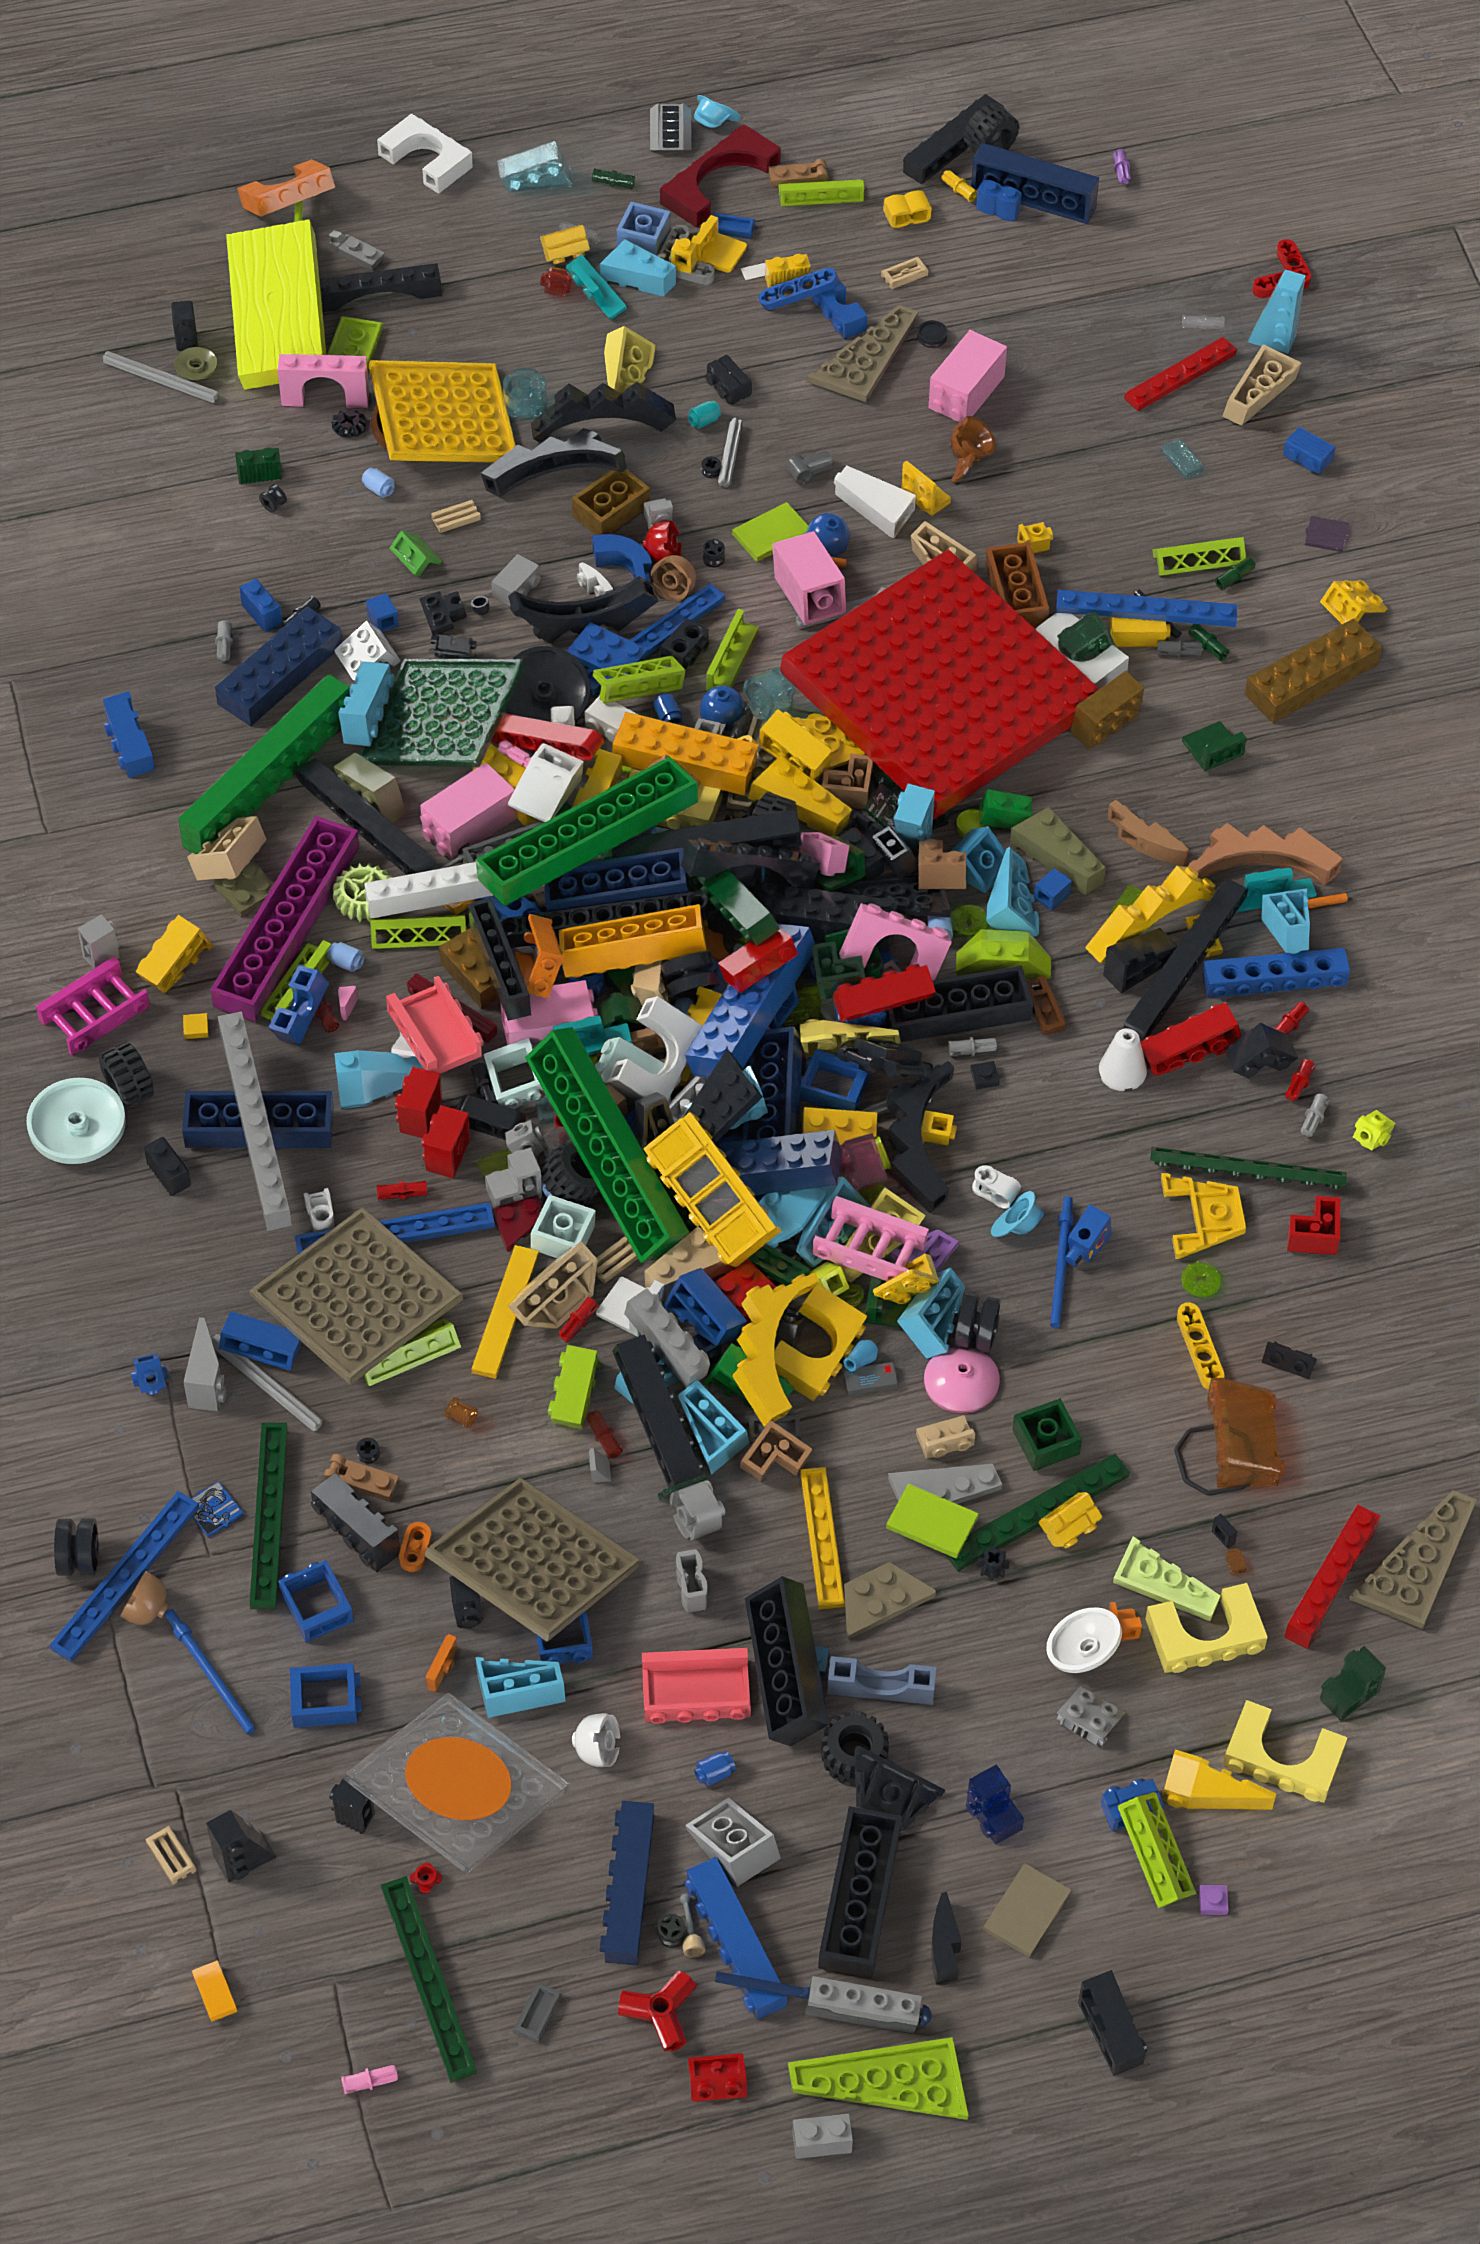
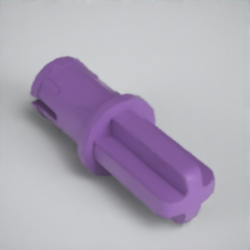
[1113,149,1131,184]

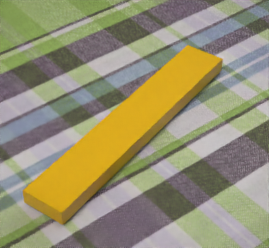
[471,1245,539,1379]
[800,1467,845,1610]

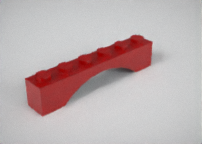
[1284,1504,1381,1650]

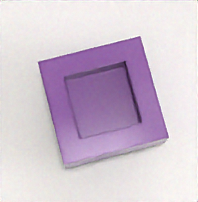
[1199,1885,1228,1915]

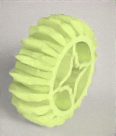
[333,863,392,922]

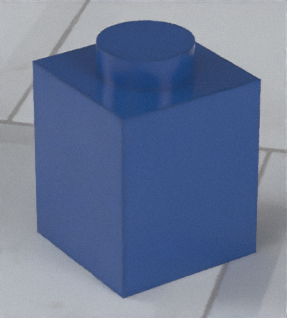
[366,593,399,632]
[1034,868,1072,911]

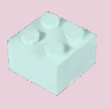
[531,1195,595,1258]

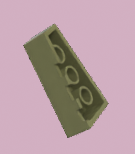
[1010,807,1106,895]

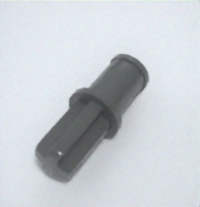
[1157,639,1203,658]

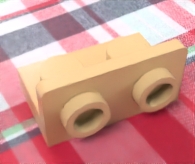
[916,1415,975,1459]

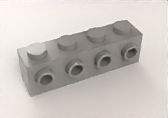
[624,1288,710,1388]

